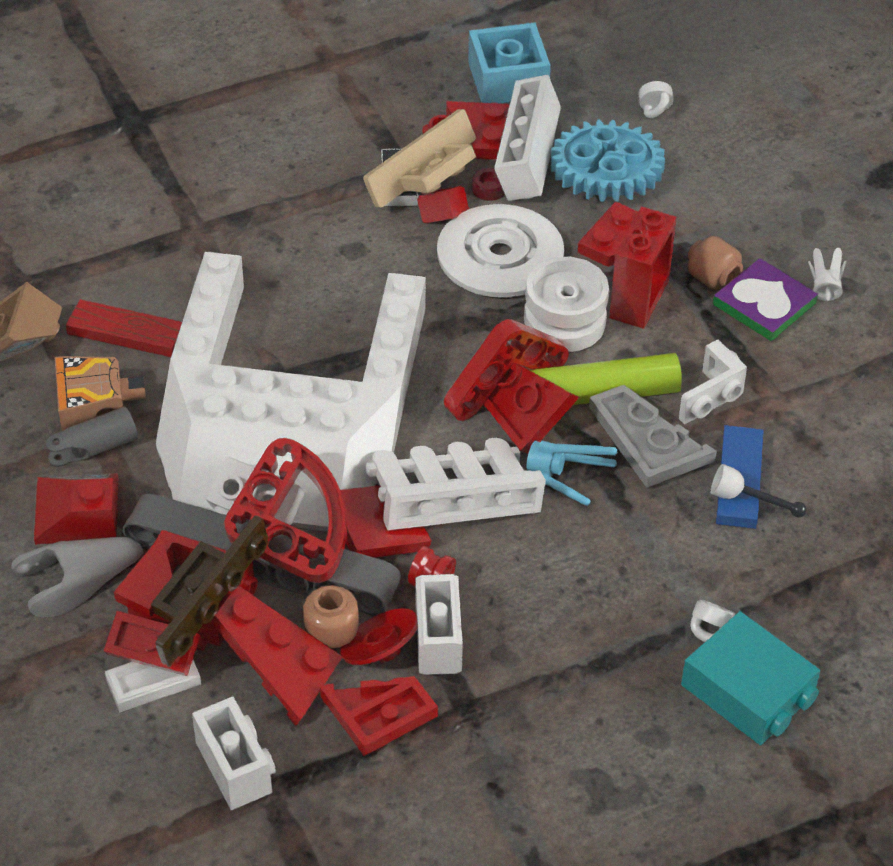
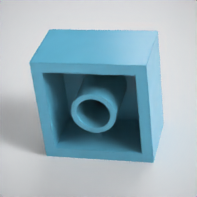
[468,23,551,104]

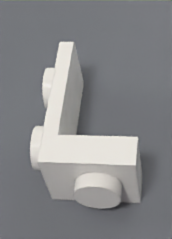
[679,339,747,424]

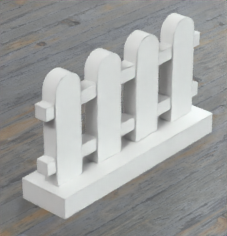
[366,438,546,530]

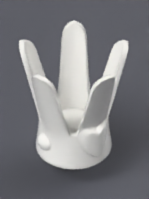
[808,248,847,301]

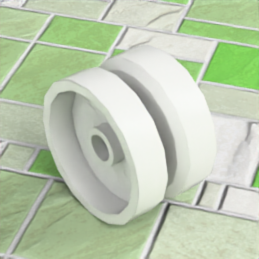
[524,257,609,352]

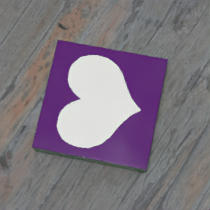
[713,258,818,341]

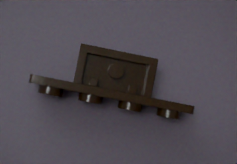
[151,515,268,667]

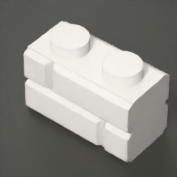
[416,574,462,675]

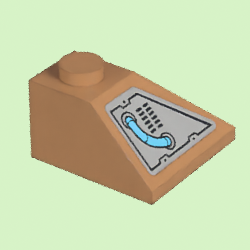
[0,282,62,362]

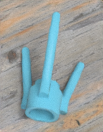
[526,440,617,506]

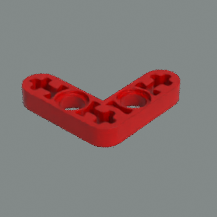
[444,319,569,421]

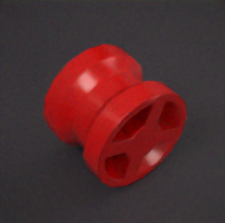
[408,546,456,587]

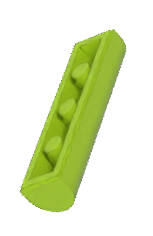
[530,353,682,405]

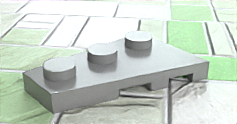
[589,385,717,488]

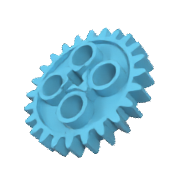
[551,120,665,202]

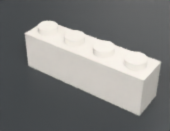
[494,75,561,201]

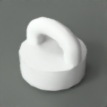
[638,81,673,118]
[690,600,735,642]

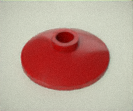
[340,608,418,665]

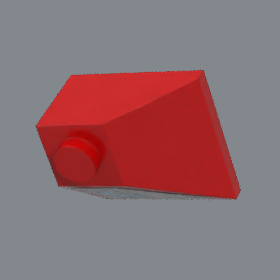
[34,473,118,545]

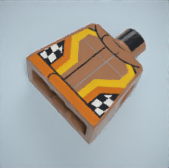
[55,356,146,431]

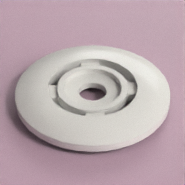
[437,204,564,297]

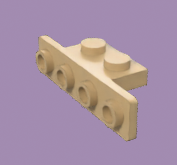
[363,109,476,207]

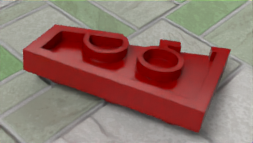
[482,362,579,454]
[211,586,342,726]

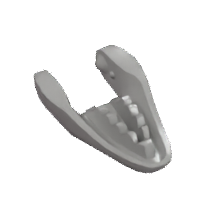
[11,537,143,618]

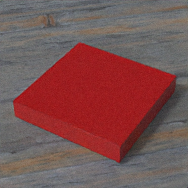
[340,485,432,558]

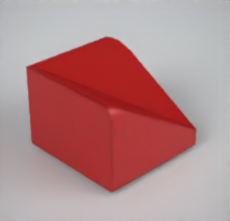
[417,185,469,223]

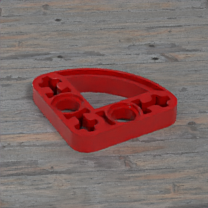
[224,438,347,583]

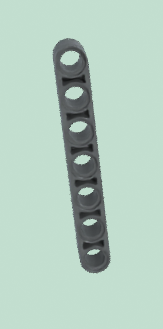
[123,493,401,616]

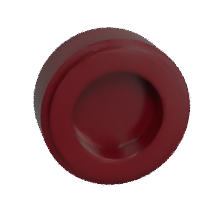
[472,168,505,201]

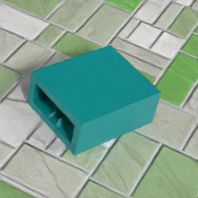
[681,611,820,746]

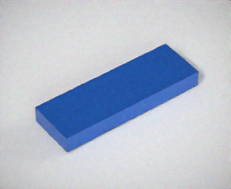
[716,425,764,529]

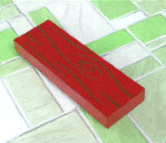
[66,299,182,357]

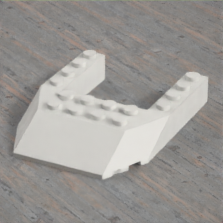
[156,252,426,532]

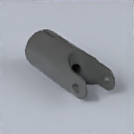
[46,407,138,467]

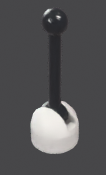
[711,464,807,518]

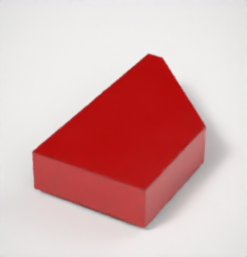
[114,538,172,618]

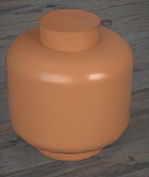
[688,236,743,290]
[303,585,359,648]

